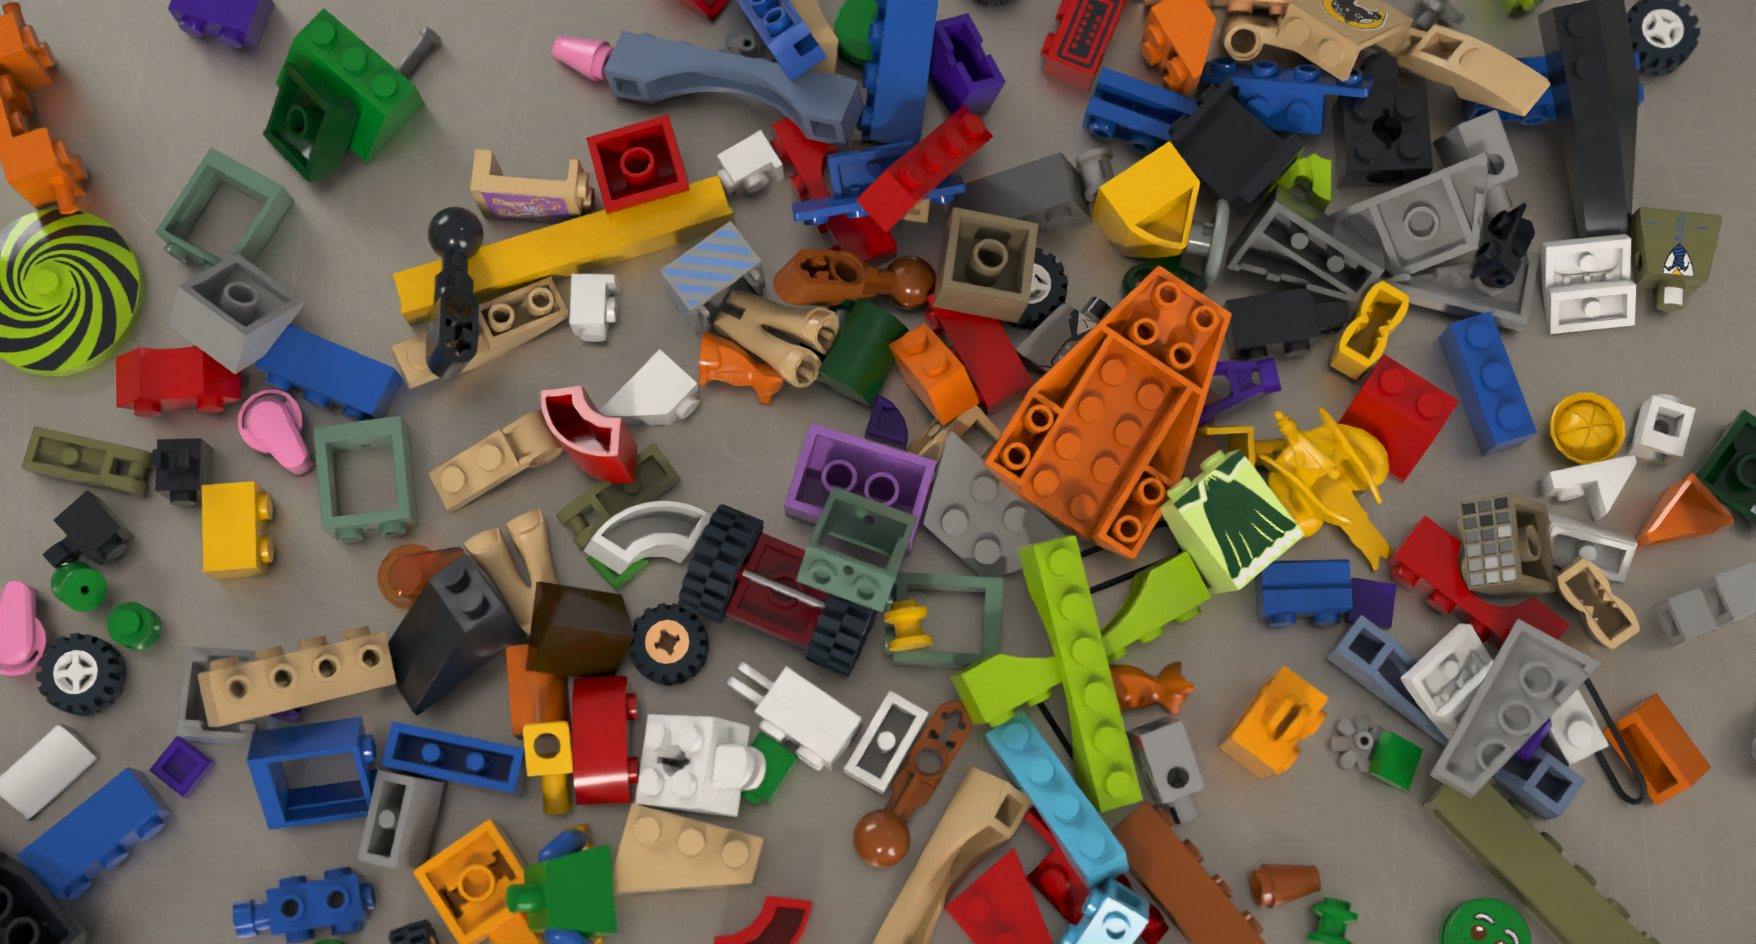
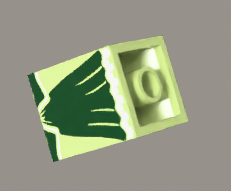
[1159,449,1305,595]

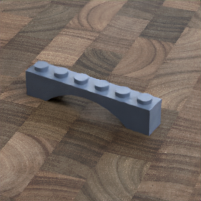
[604,30,864,147]
[1325,615,1586,821]

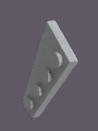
[1430,619,1601,798]

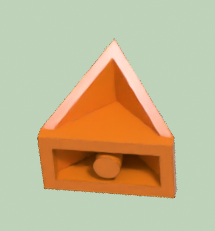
[1635,472,1735,549]

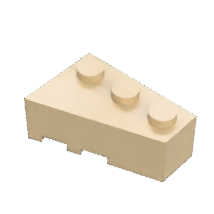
[612,803,766,895]

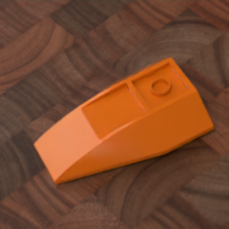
[983,266,1232,561]

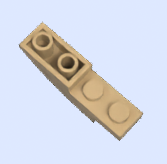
[1394,24,1550,117]
[391,277,569,389]

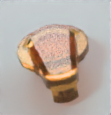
[378,544,471,610]

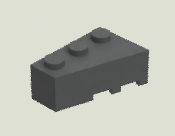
[942,152,1092,233]
[1226,183,1385,304]

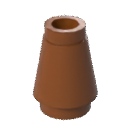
[1249,864,1321,909]

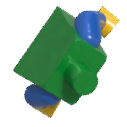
[505,823,617,944]

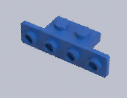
[1199,57,1374,134]
[792,140,966,226]

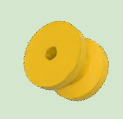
[883,599,933,651]

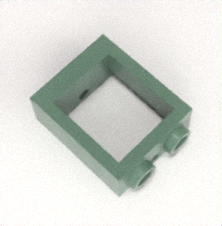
[155,147,294,272]
[313,416,419,542]
[796,486,918,613]
[884,572,1004,670]

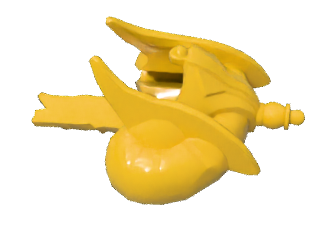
[1257,408,1394,570]

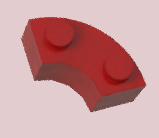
[116,345,241,417]
[541,386,638,483]
[572,676,640,805]
[714,895,814,944]

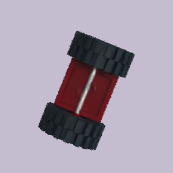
[678,504,879,677]

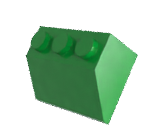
[276,8,425,164]

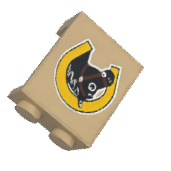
[1276,0,1413,82]

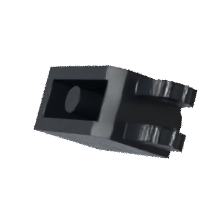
[1223,288,1350,361]

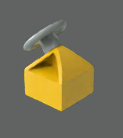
[1091,141,1230,284]

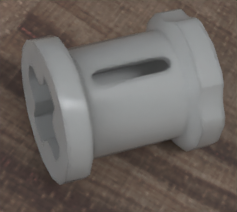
[1075,148,1114,202]

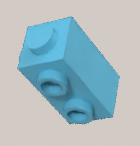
[1059,877,1149,944]

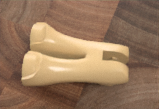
[712,289,840,388]
[463,509,560,642]

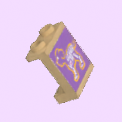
[470,149,595,224]

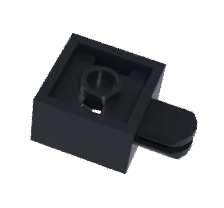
[1332,52,1433,188]

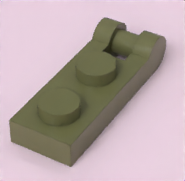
[21,426,152,497]
[556,443,681,551]

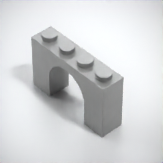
[1654,560,1756,647]

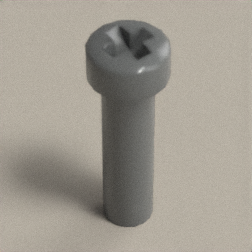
[396,26,440,78]

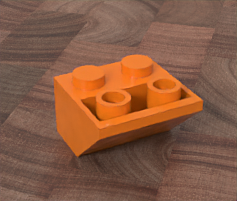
[1140,0,1216,99]

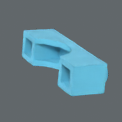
[985,710,1130,893]

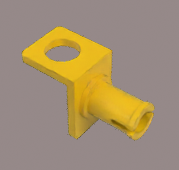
[1195,425,1288,468]
[523,721,573,815]

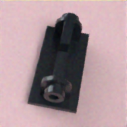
[1470,203,1535,288]

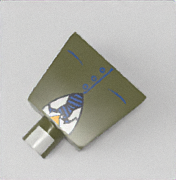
[1631,207,1722,311]

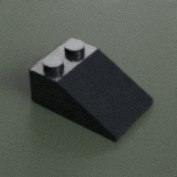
[388,553,526,716]

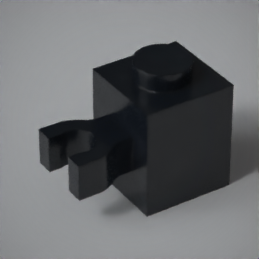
[152,438,213,506]
[42,490,134,569]

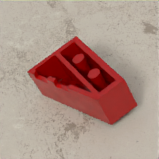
[944,848,1053,944]

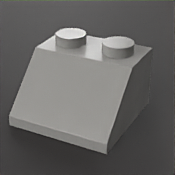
[168,253,304,374]

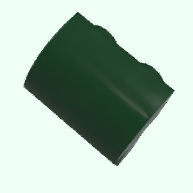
[799,298,909,406]

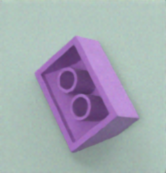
[784,423,937,554]

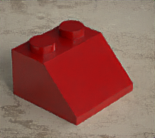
[586,114,690,214]
[1337,354,1459,483]

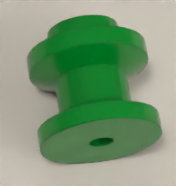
[51,560,107,612]
[107,602,162,651]
[1306,897,1359,944]

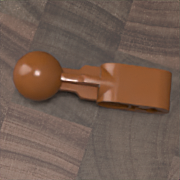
[773,249,936,310]
[853,701,973,868]

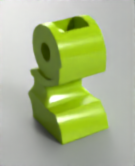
[1258,153,1331,213]

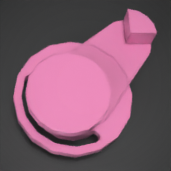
[238,389,313,475]
[0,581,48,677]

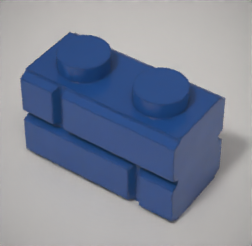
[1255,559,1353,627]

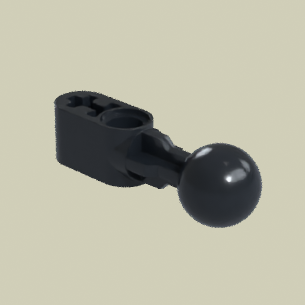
[426,207,484,379]

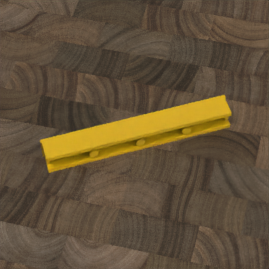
[393,175,736,326]

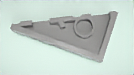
[1380,252,1540,332]

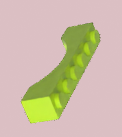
[1018,535,1143,813]
[949,551,1212,728]

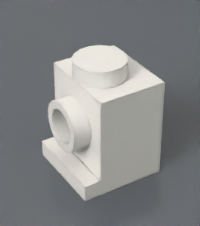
[715,130,784,197]
[569,274,619,342]
[1627,394,1696,467]

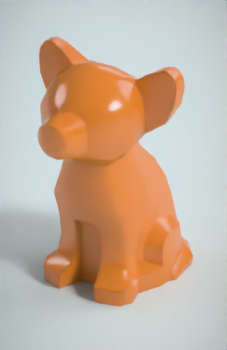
[699,332,785,404]
[1109,661,1194,714]

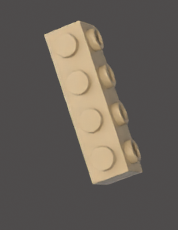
[197,626,397,727]

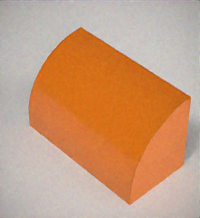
[506,644,572,740]
[1602,693,1711,806]

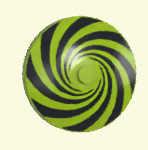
[0,208,145,376]

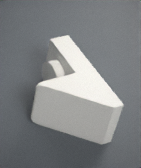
[1538,455,1637,522]

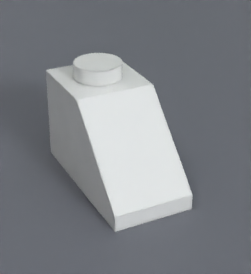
[599,349,701,426]

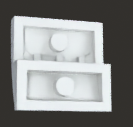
[1541,234,1636,334]
[1400,623,1494,740]

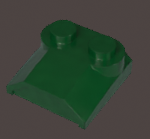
[262,63,357,182]
[1695,410,1756,526]

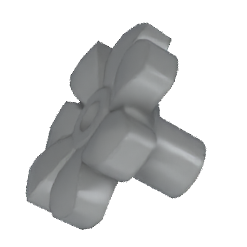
[1417,0,1465,31]
[725,26,775,63]
[1329,715,1385,773]

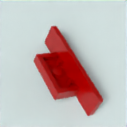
[1024,806,1169,944]

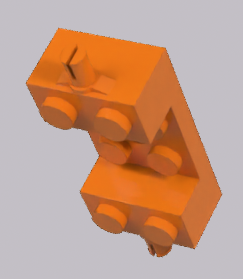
[0,2,87,215]

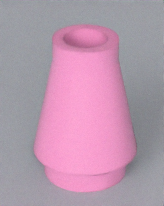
[552,35,614,82]

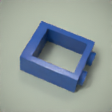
[247,717,383,830]

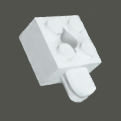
[726,662,862,772]
[635,714,766,817]

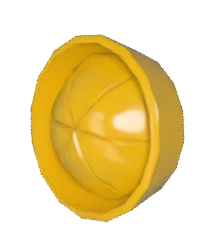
[1550,392,1626,465]

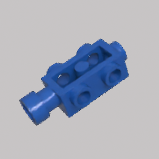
[233,867,376,944]

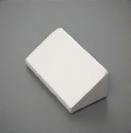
[1548,513,1638,584]
[0,724,99,821]

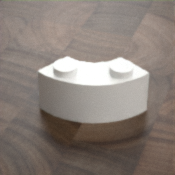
[584,501,712,575]

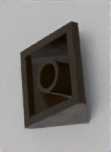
[526,581,634,678]

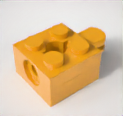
[1218,665,1329,780]
[412,818,543,944]

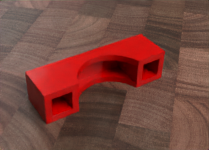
[856,105,993,232]
[769,117,897,268]
[1385,515,1570,651]

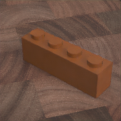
[1111,800,1266,944]

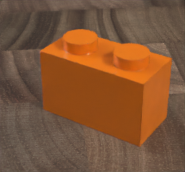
[889,323,980,425]

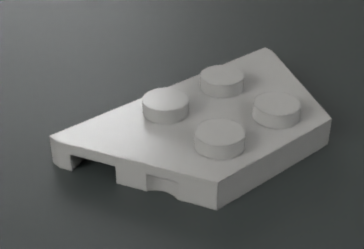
[1329,152,1490,276]
[921,430,1066,578]

